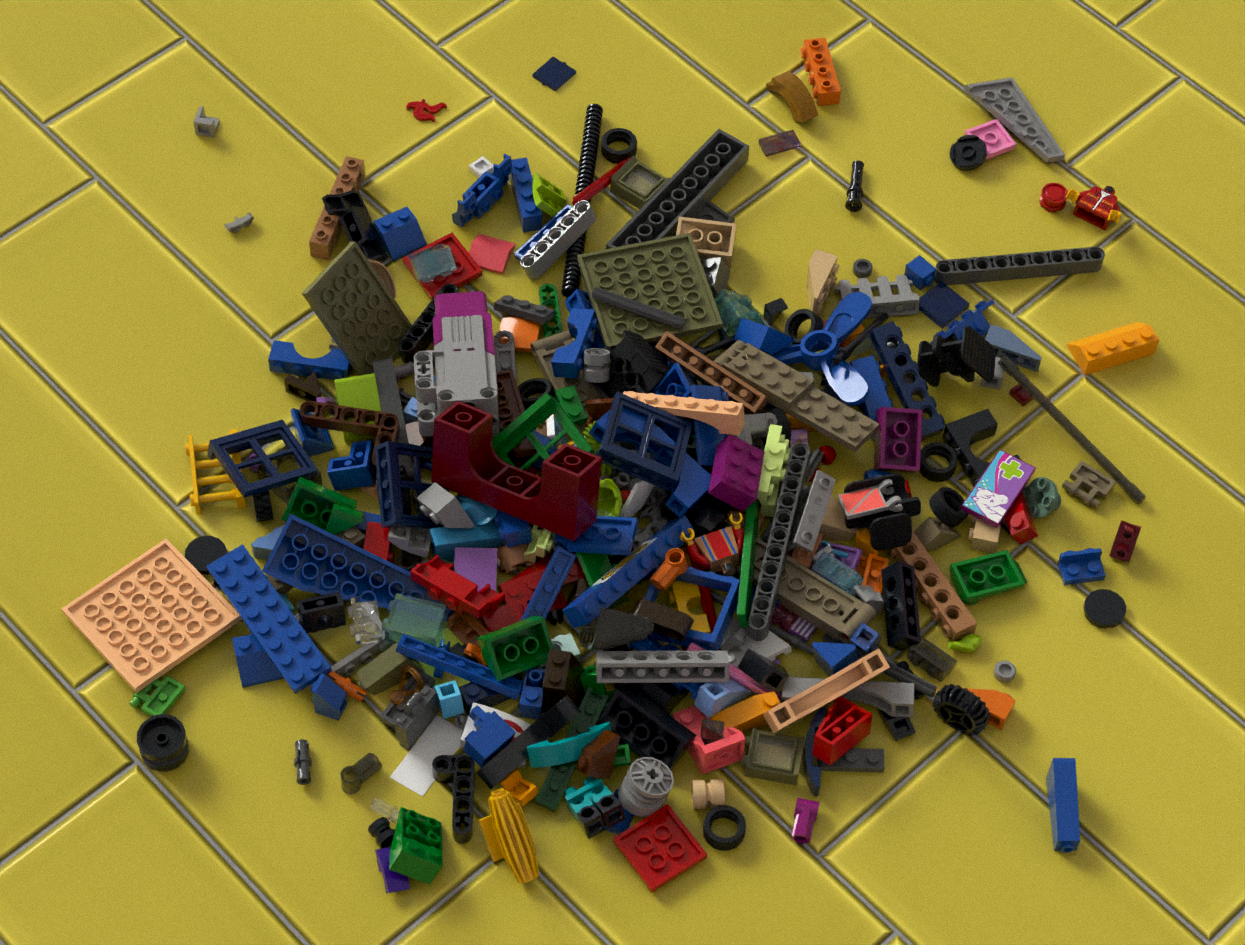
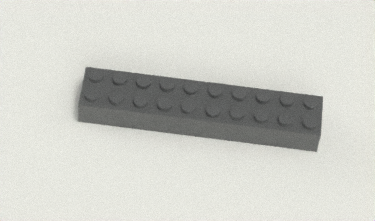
[606,129,749,249]

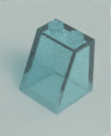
[382,593,446,648]

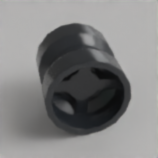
[368,817,395,849]

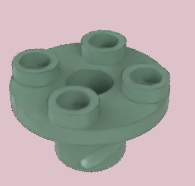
[1023,477,1061,518]

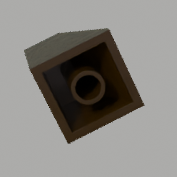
[542,649,585,713]

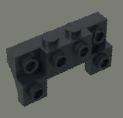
[322,190,388,263]

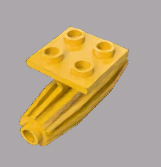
[478,788,539,883]

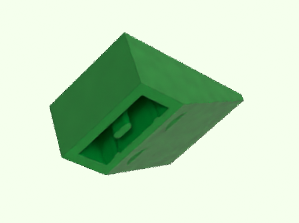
[389,807,443,885]

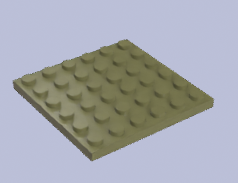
[577,233,723,349]

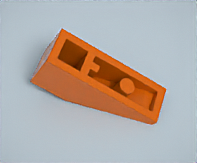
[963,688,1016,730]

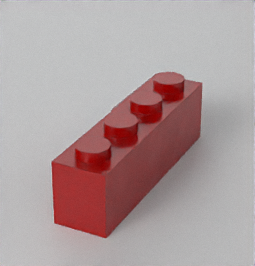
[497,547,586,605]

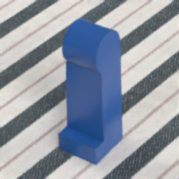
[850,623,882,652]

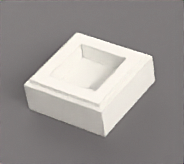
[469,156,494,178]

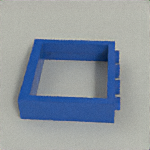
[634,562,740,651]

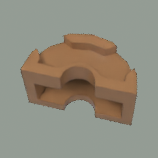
[494,542,539,574]

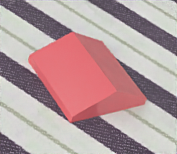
[469,234,515,274]

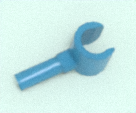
[818,541,849,558]

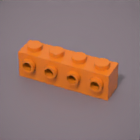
[800,38,841,106]

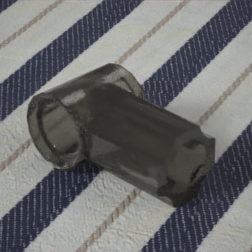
[340,752,382,794]

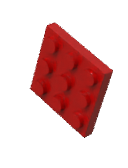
[402,232,483,300]
[613,804,707,893]

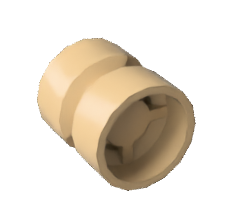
[691,779,725,809]

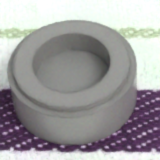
[994,661,1016,683]

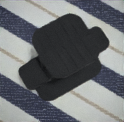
[917,326,996,387]
[592,330,671,398]
[844,473,921,551]

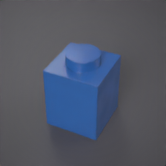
[904,255,936,291]

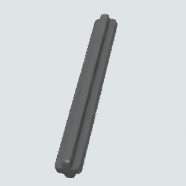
[592,287,685,329]

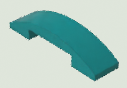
[527,722,611,768]

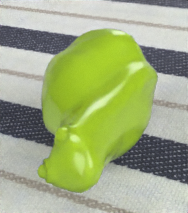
[947,634,981,653]

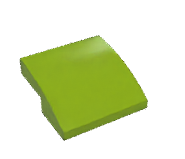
[532,173,567,217]

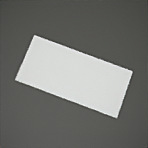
[390,715,464,797]

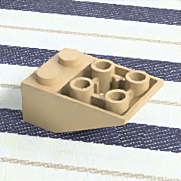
[806,249,839,316]

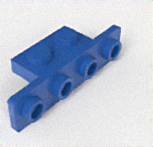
[930,299,995,345]

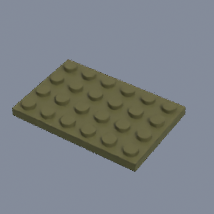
[302,241,412,376]

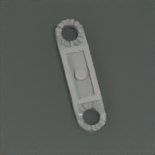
[494,330,517,383]

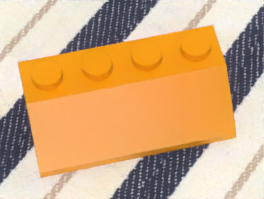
[1067,322,1159,376]

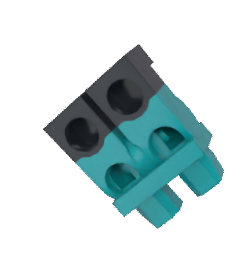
[564,777,626,839]

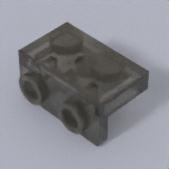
[907,637,957,682]

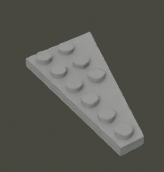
[964,77,1065,163]

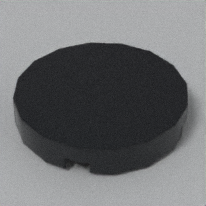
[949,135,988,171]
[185,536,227,575]
[1083,589,1126,628]

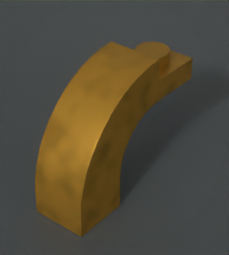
[766,71,818,122]

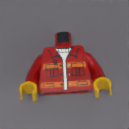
[1065,186,1121,230]

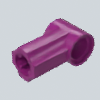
[791,798,820,844]

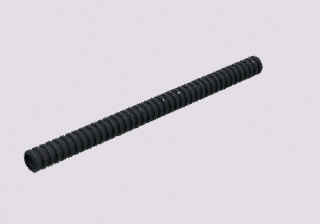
[561,104,603,298]

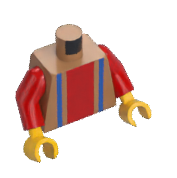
[680,512,744,577]

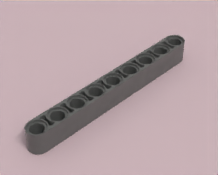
[935,247,1105,286]

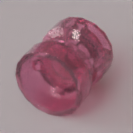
[771,604,798,632]

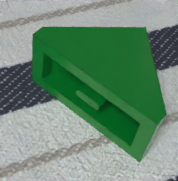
[325,503,364,535]

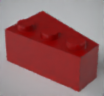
[812,696,872,765]

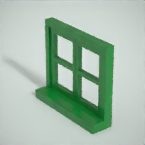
[492,392,595,470]

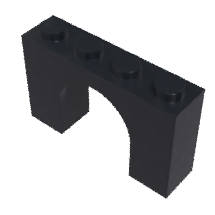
[942,409,1021,488]

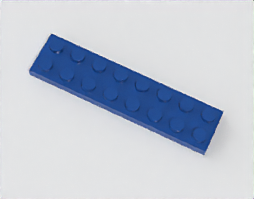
[206,544,332,694]

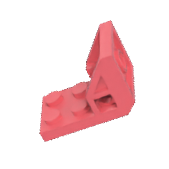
[672,706,745,775]

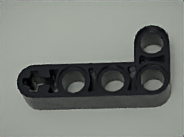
[432,755,475,844]

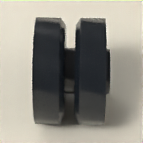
[137,714,189,772]

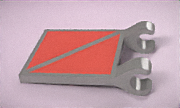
[837,479,903,520]

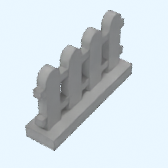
[835,274,920,319]

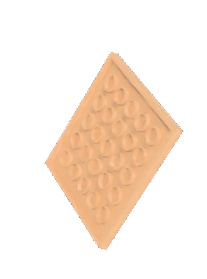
[62,539,242,693]

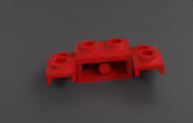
[410,555,505,619]

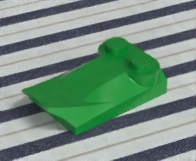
[949,550,1027,605]

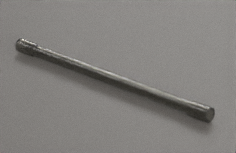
[998,355,1146,505]

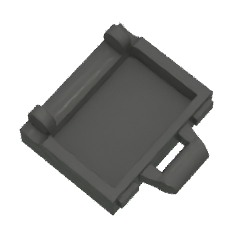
[395,685,439,750]

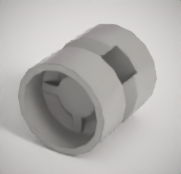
[583,348,610,383]

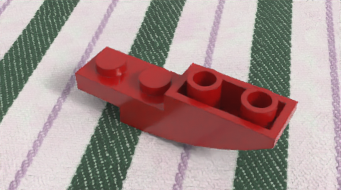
[481,588,567,632]

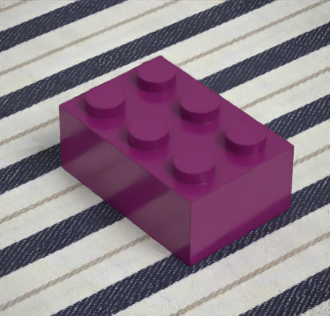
[874,407,922,473]
[708,434,764,511]

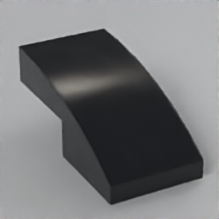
[877,708,916,741]

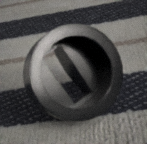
[546,608,564,626]

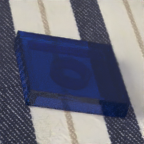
[919,281,970,329]

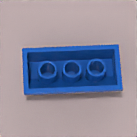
[691,385,729,473]

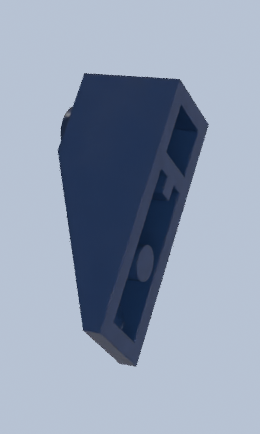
[458,673,523,716]

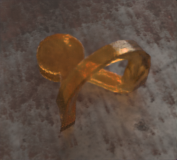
[390,665,423,704]

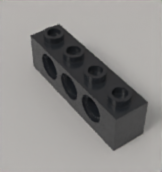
[881,561,921,651]

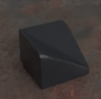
[763,298,788,326]

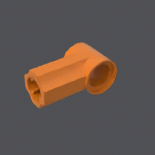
[650,548,688,591]

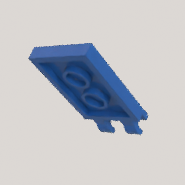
[554,516,638,555]

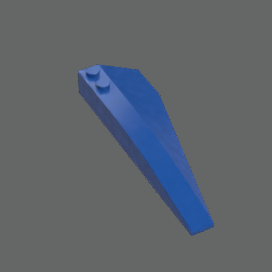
[262,514,477,621]

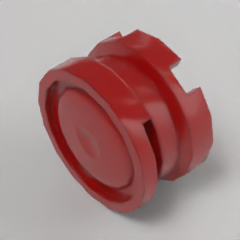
[1040,183,1068,213]

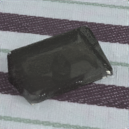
[700,719,725,745]

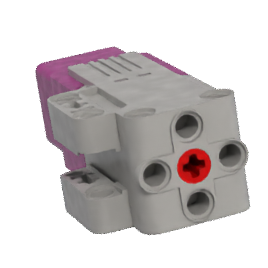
[414,291,500,439]

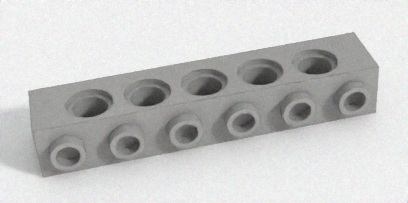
[596,650,729,683]

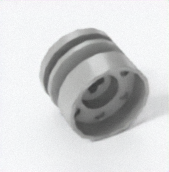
[618,757,674,817]

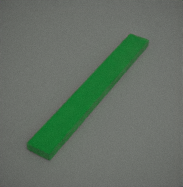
[737,499,760,628]

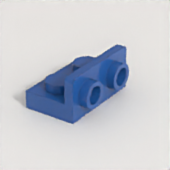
[1057,548,1106,585]

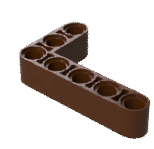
[300,401,400,472]

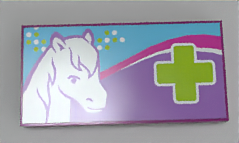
[960,449,1036,528]

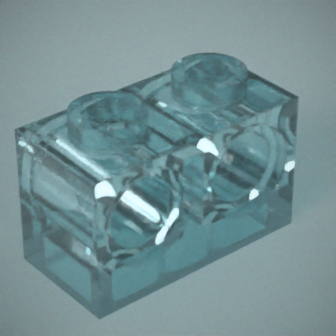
[812,551,864,595]

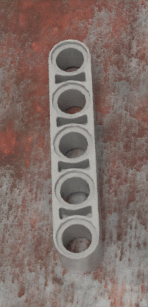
[520,200,597,279]

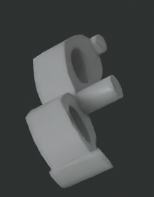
[224,212,254,233]

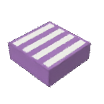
[788,616,817,643]

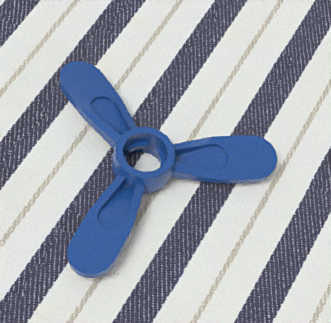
[767,292,872,406]

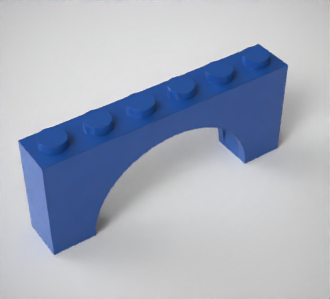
[589,407,711,518]

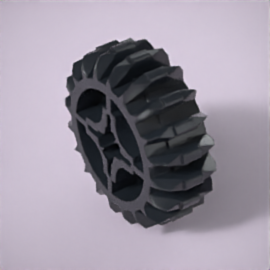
[932,684,991,736]

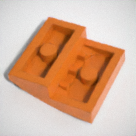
[499,316,541,354]
[848,553,889,594]

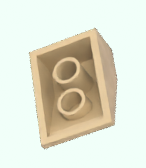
[676,217,736,269]

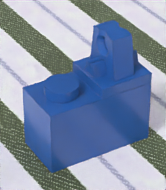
[463,705,516,768]

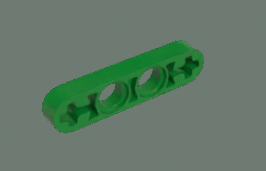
[539,283,562,338]

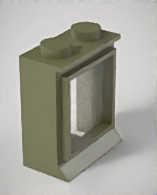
[610,155,670,209]
[741,727,805,786]

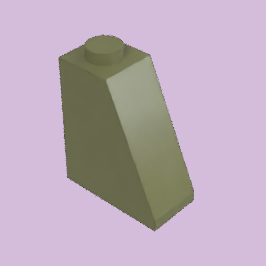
[356,643,424,695]

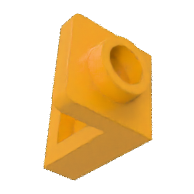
[500,768,539,806]

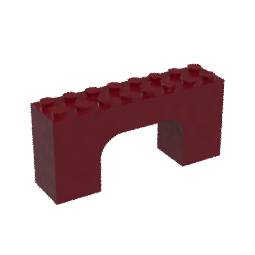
[431,401,602,541]

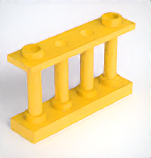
[185,429,247,514]

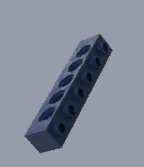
[869,321,945,441]

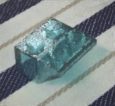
[714,289,765,335]

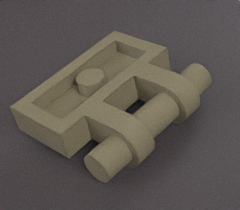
[1062,461,1116,508]

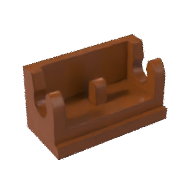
[447,611,490,649]

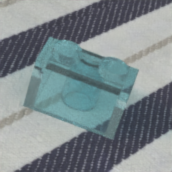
[406,243,457,283]

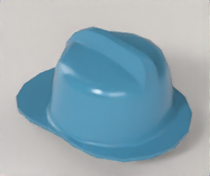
[456,495,498,525]

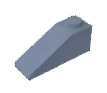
[985,324,1042,372]

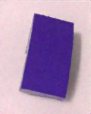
[375,847,410,894]

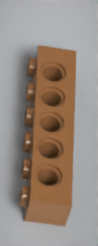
[309,156,366,260]
[655,331,768,414]
[887,530,977,642]

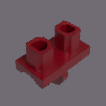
[1109,520,1141,562]

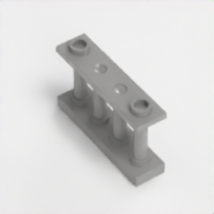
[779,470,836,558]

